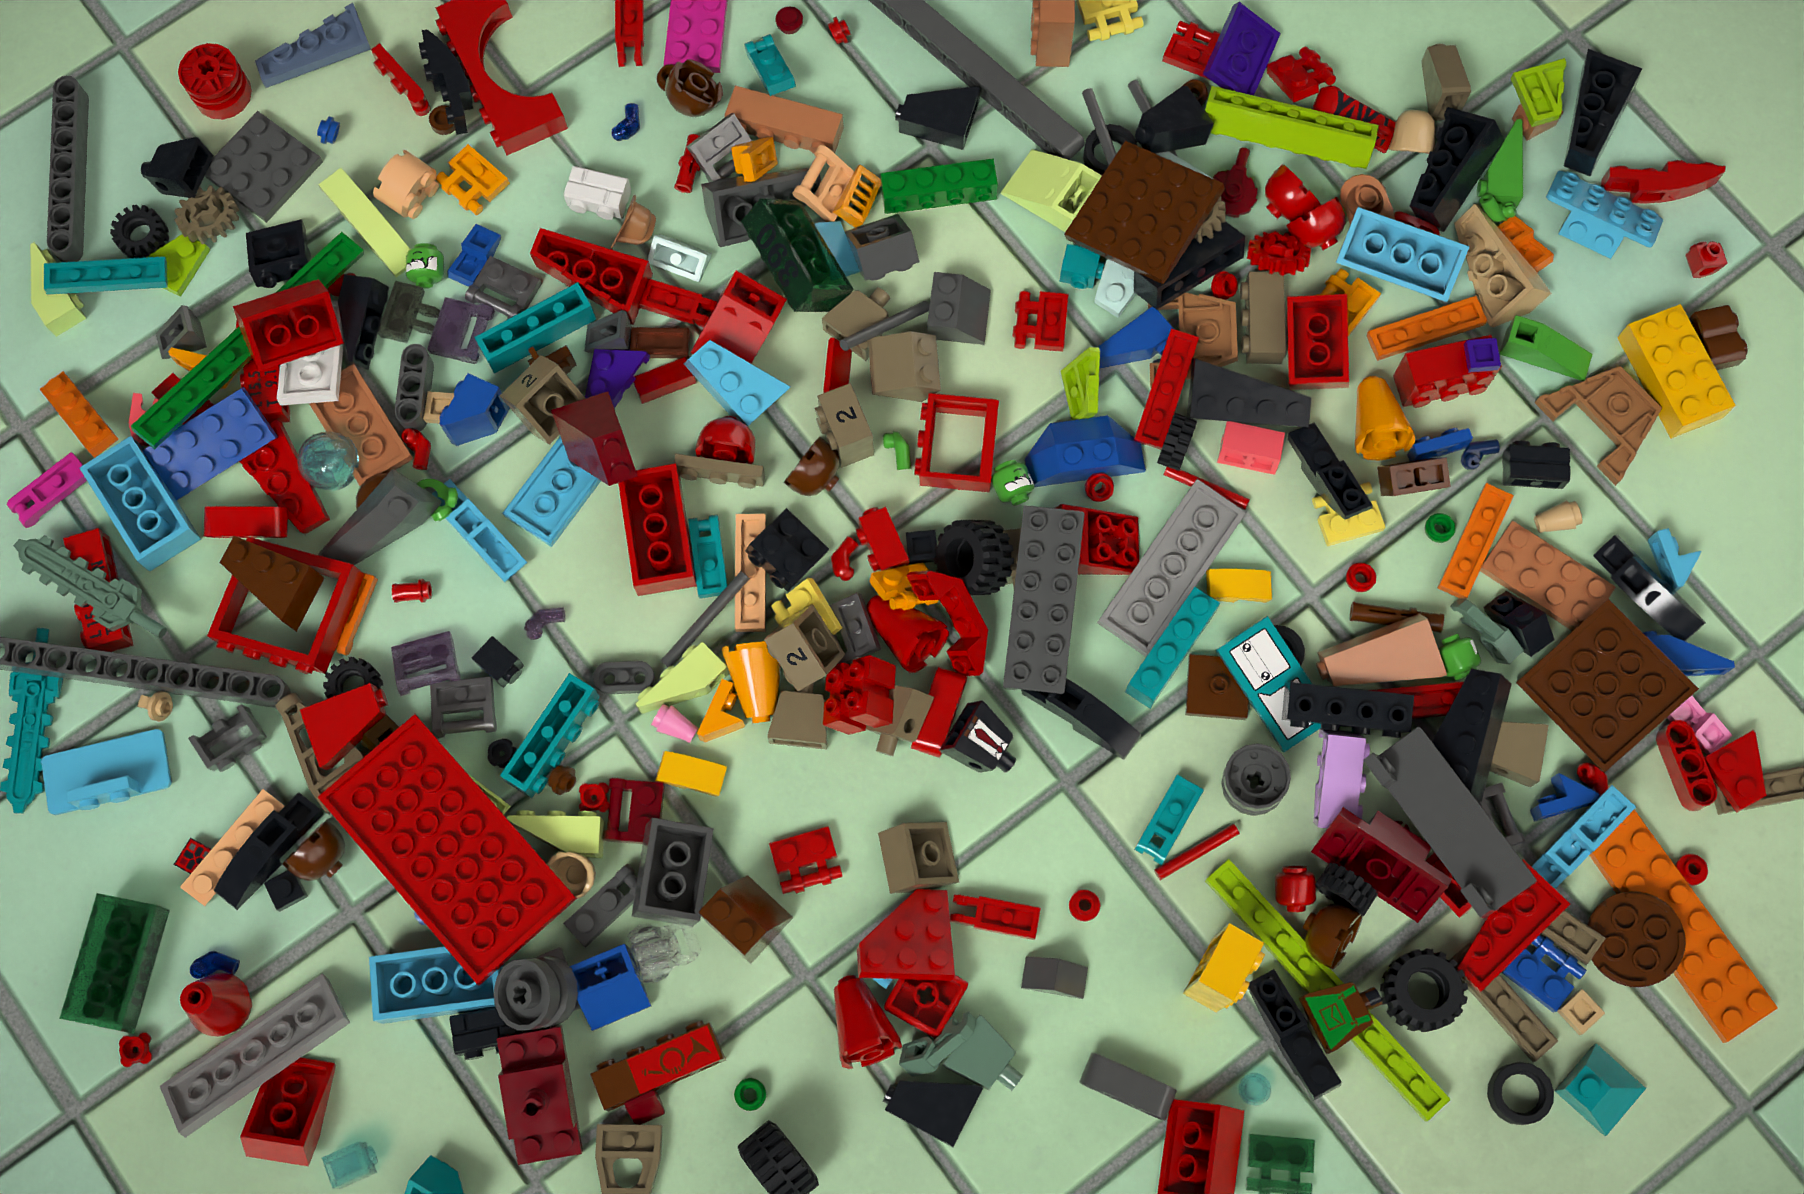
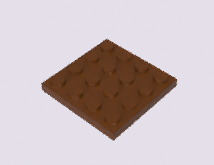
[1064,141,1225,284]
[1516,599,1699,773]

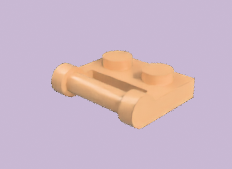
[793,145,854,222]

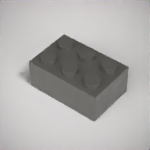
[631,818,714,927]

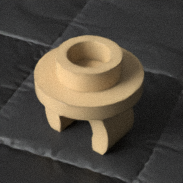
[137,691,173,722]

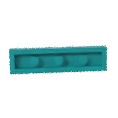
[44,257,168,295]

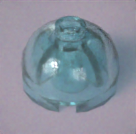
[297,431,359,491]

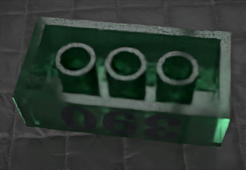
[741,198,854,312]
[59,893,170,1034]

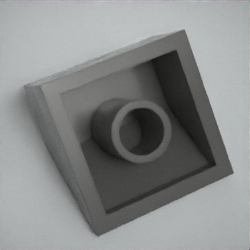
[845,214,919,281]
[927,272,991,345]

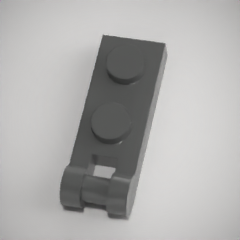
[563,864,637,947]

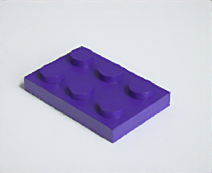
[1203,2,1281,96]

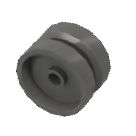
[494,956,578,1031]

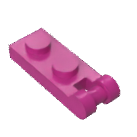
[7,452,87,528]

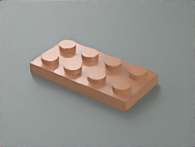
[309,364,413,486]
[1480,521,1616,631]

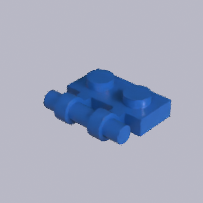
[1501,934,1587,1013]

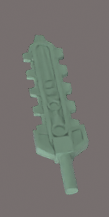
[13,535,167,638]

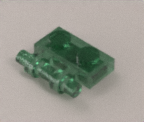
[1245,1134,1315,1194]

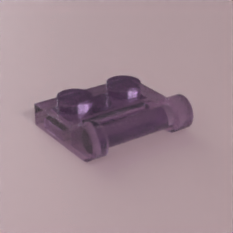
[427,297,495,364]
[391,631,461,696]

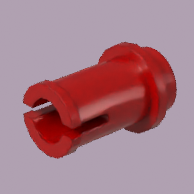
[392,579,432,603]

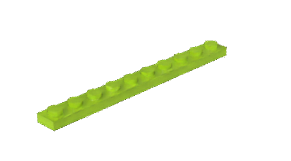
[1205,859,1451,1122]

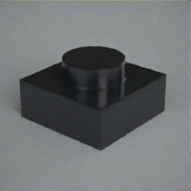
[906,530,937,564]
[264,870,308,912]

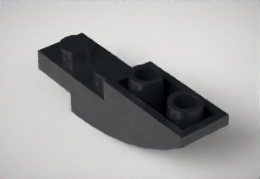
[418,29,473,135]
[1288,422,1373,520]
[1593,535,1706,642]
[1021,678,1141,760]
[214,792,323,910]
[1248,969,1342,1101]

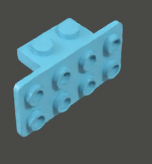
[1546,171,1663,259]
[41,729,172,815]

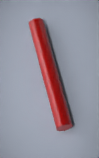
[1163,467,1250,510]
[1154,824,1240,881]

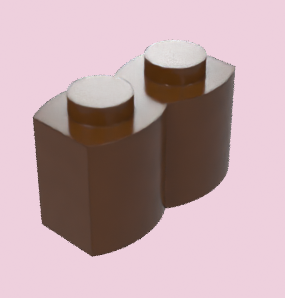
[1689,305,1748,370]

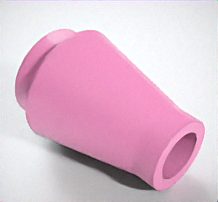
[651,704,699,743]

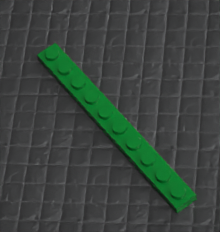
[131,232,364,450]

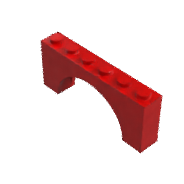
[435,0,568,156]

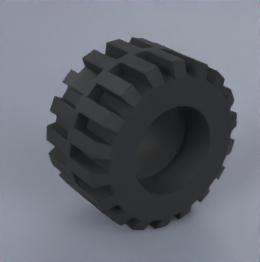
[934,520,1014,596]
[1380,948,1468,1032]
[738,1120,819,1194]

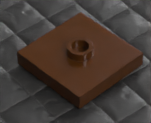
[1185,654,1248,720]

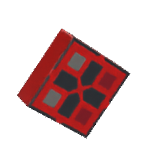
[173,837,212,874]

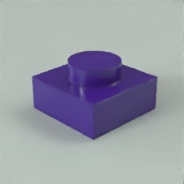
[1464,338,1501,373]

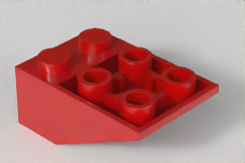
[690,270,787,364]
[1055,504,1139,575]

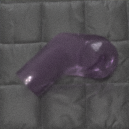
[524,607,565,640]

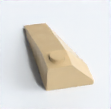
[1454,204,1552,328]

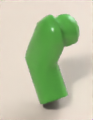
[1479,193,1517,222]
[883,431,912,470]

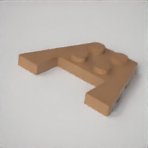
[1148,293,1238,388]
[1535,366,1662,486]

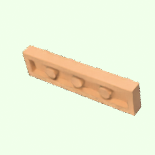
[735,514,766,632]
[180,789,285,906]

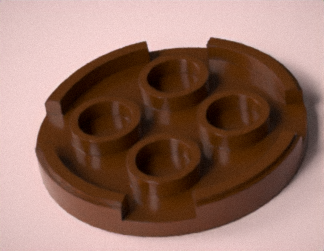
[1587,891,1686,987]

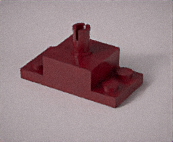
[1311,807,1452,923]
[497,1025,583,1165]

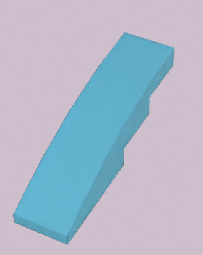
[432,479,527,583]
[1531,785,1636,889]

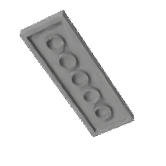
[1097,479,1246,657]
[160,973,350,1138]

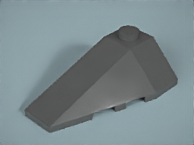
[701,168,821,247]
[318,469,441,565]

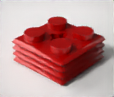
[884,975,968,1039]

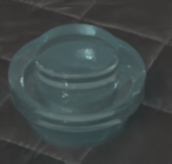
[1238,1073,1271,1106]

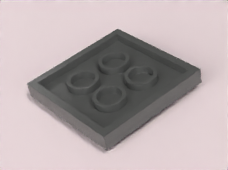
[205,111,323,223]

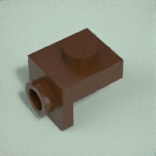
[527,345,577,375]

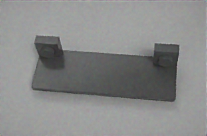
[1003,505,1084,694]
[1363,727,1537,918]

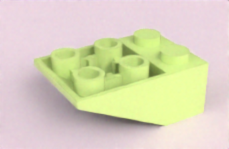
[1001,149,1102,232]

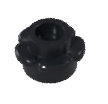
[487,739,517,769]

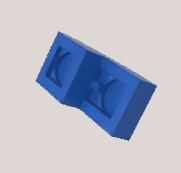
[447,224,501,287]

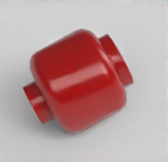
[1275,865,1316,912]

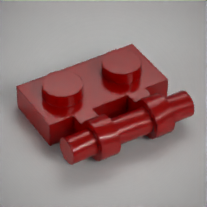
[1162,21,1220,80]
[1266,46,1336,103]
[1012,291,1069,352]
[769,826,843,894]

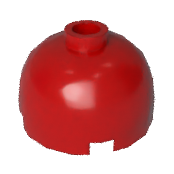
[1265,164,1321,221]
[1286,197,1346,250]
[695,416,755,464]

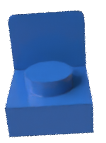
[1530,773,1600,822]

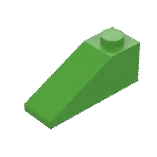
[1477,119,1523,208]

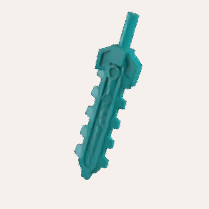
[0,628,63,814]

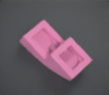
[1667,696,1732,755]

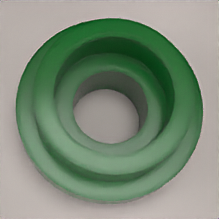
[1425,513,1456,543]
[734,1078,766,1111]

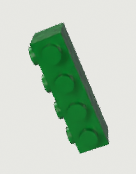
[880,158,998,214]

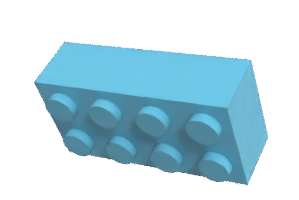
[1336,206,1469,302]
[79,436,201,571]
[369,947,505,1024]

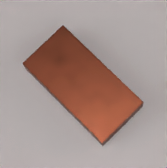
[630,327,690,359]

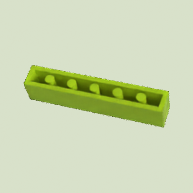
[1205,86,1379,169]

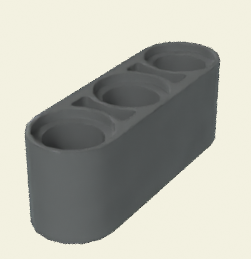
[395,344,434,431]
[1079,1052,1177,1121]

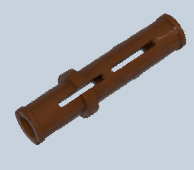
[1349,602,1444,633]

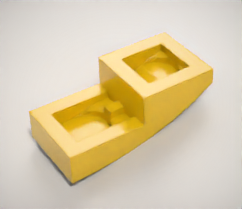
[1206,569,1272,603]
[655,751,727,797]

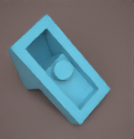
[1648,528,1701,591]

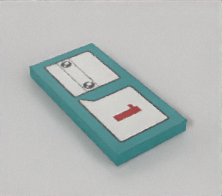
[1216,616,1321,752]

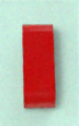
[204,506,288,538]
[911,667,968,758]
[1656,720,1717,811]

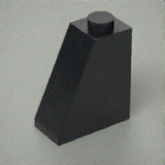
[1135,85,1214,154]
[895,86,980,150]
[882,1081,983,1148]

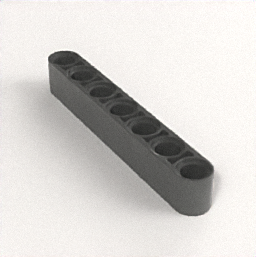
[47,75,89,262]

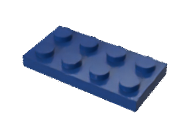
[142,387,278,500]

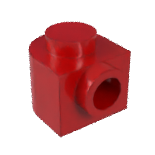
[1685,241,1728,278]

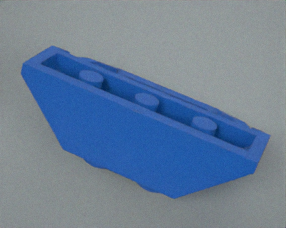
[1024,415,1146,487]

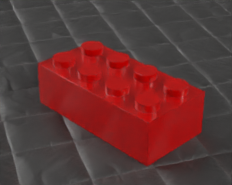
[618,463,697,596]

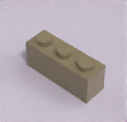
[1240,271,1286,364]

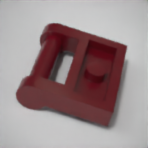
[603,778,665,844]

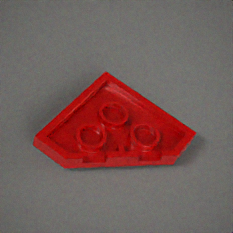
[857,889,955,981]

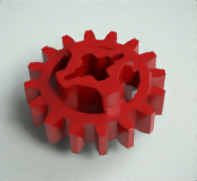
[1247,231,1311,276]

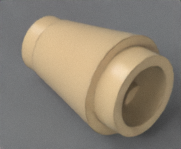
[1534,500,1582,533]

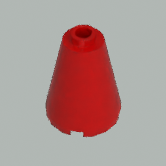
[866,595,949,673]
[180,973,252,1037]
[834,975,902,1069]

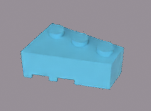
[684,340,790,426]

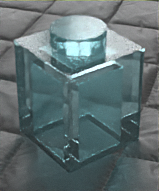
[322,1142,378,1189]

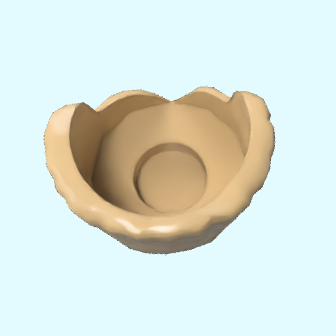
[1389,110,1435,154]
[546,851,596,899]

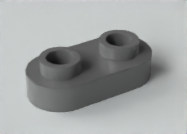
[593,661,655,694]

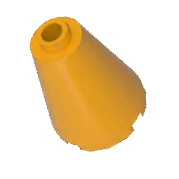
[1355,376,1415,461]
[722,641,781,723]

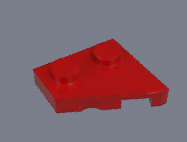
[1704,730,1767,813]

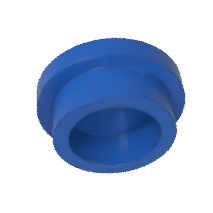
[317,116,340,144]

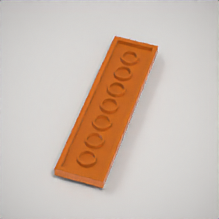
[1589,810,1778,1043]

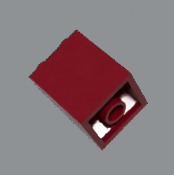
[551,391,638,486]

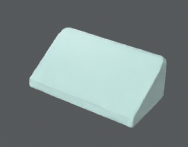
[647,234,712,282]

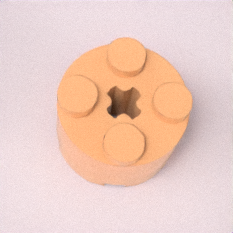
[373,150,439,219]

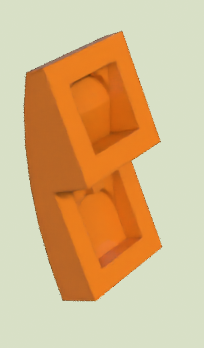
[1497,216,1554,273]

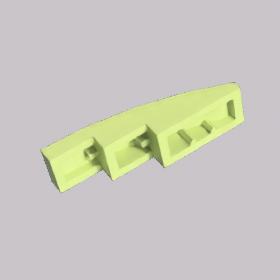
[318,168,410,277]

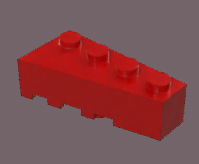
[530,228,653,325]

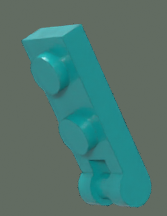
[744,34,796,96]
[688,514,728,599]
[1134,774,1204,865]

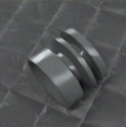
[1221,744,1291,816]

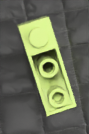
[30,242,87,337]
[635,642,730,714]
[507,810,605,858]

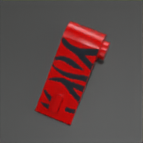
[1312,85,1396,154]

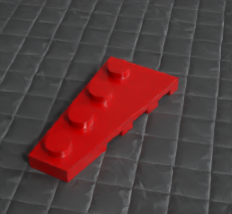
[239,419,330,534]
[1457,859,1570,993]

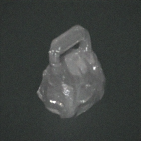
[628,923,702,983]

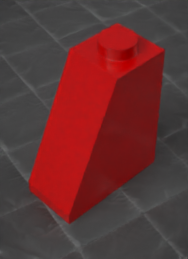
[299,683,388,770]

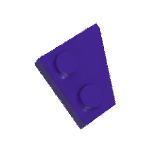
[585,349,650,409]

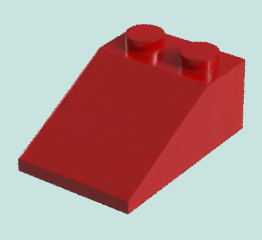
[240,1058,336,1167]

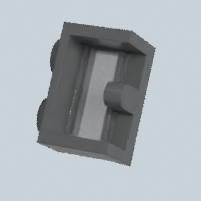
[188,704,267,772]

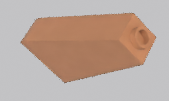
[1316,613,1447,686]

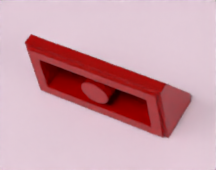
[823,337,852,393]
[633,357,696,404]

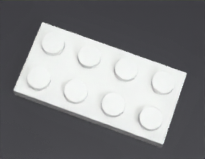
[277,301,344,406]

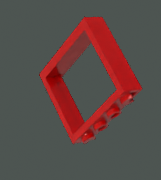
[207,537,365,674]

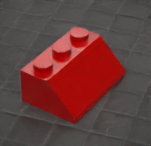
[233,279,344,371]
[1157,1099,1245,1194]

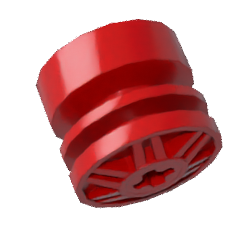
[178,43,252,120]

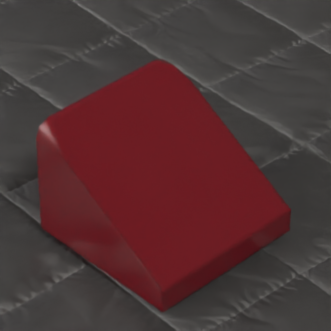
[624,1090,665,1125]

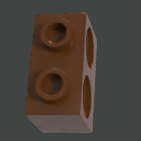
[1377,457,1451,496]

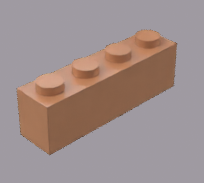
[725,86,844,154]

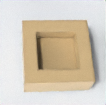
[423,391,454,424]
[1557,989,1605,1035]

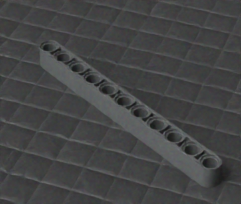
[868,0,1085,160]
[0,637,291,708]

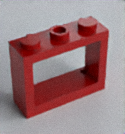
[914,393,999,493]

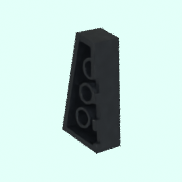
[1564,49,1642,176]
[1409,107,1505,232]
[1187,358,1312,427]
[1432,669,1512,802]

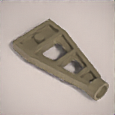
[275,693,365,814]
[595,1124,663,1194]

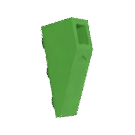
[1499,315,1592,381]

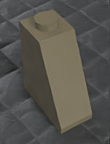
[1421,44,1471,121]

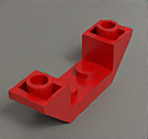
[906,570,988,676]

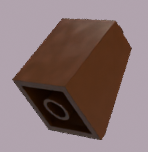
[698,875,793,964]

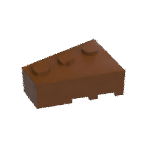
[219,536,324,632]

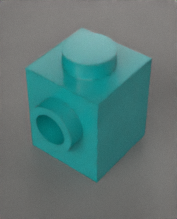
[1059,244,1104,289]

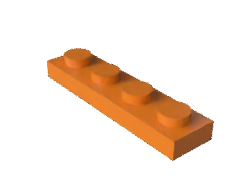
[1366,296,1487,361]
[40,371,118,458]
[1437,483,1514,599]

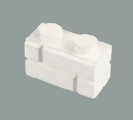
[564,166,631,220]

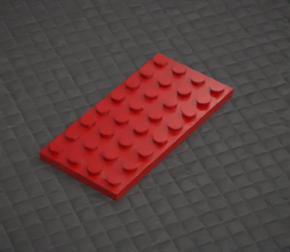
[317,714,577,985]

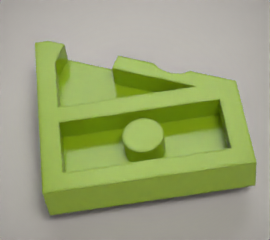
[1510,58,1566,127]
[1060,347,1100,420]

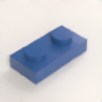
[1407,428,1473,461]

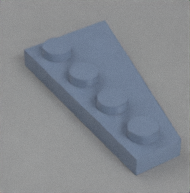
[255,2,371,88]

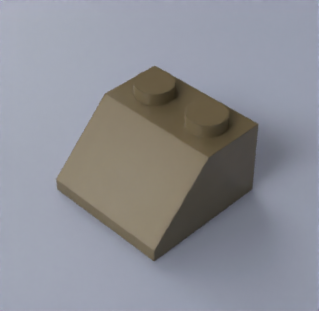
[868,331,941,402]
[878,822,959,894]

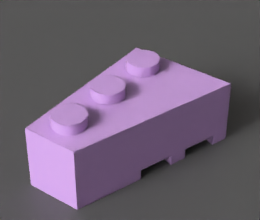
[1313,728,1370,828]

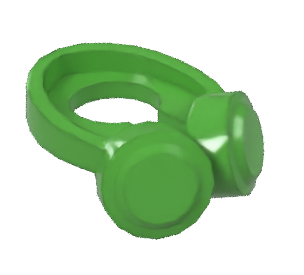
[417,479,458,522]

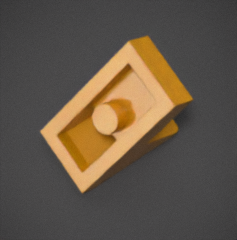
[731,137,778,182]
[697,679,745,742]

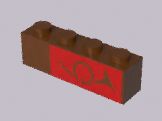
[590,1020,726,1112]

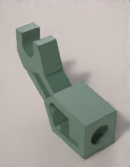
[1450,599,1524,664]
[899,1012,976,1077]

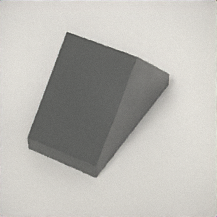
[156,305,207,359]
[585,310,632,353]
[1021,957,1088,999]

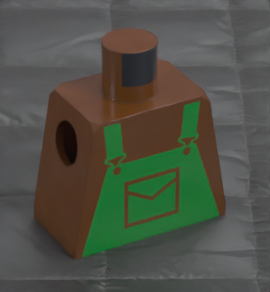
[1298,982,1383,1054]

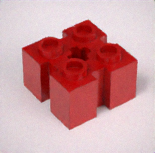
[823,655,896,735]

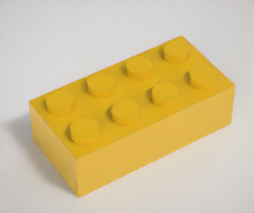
[1617,304,1736,439]
[1183,923,1265,1013]

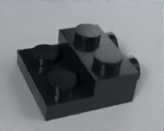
[246,219,312,288]
[745,508,829,592]

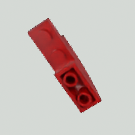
[1601,160,1726,204]

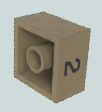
[500,355,586,445]
[815,383,874,468]
[764,604,845,692]

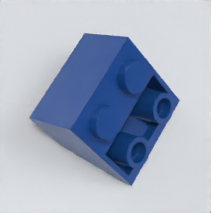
[439,373,510,446]
[569,944,652,1031]

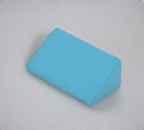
[813,221,860,281]

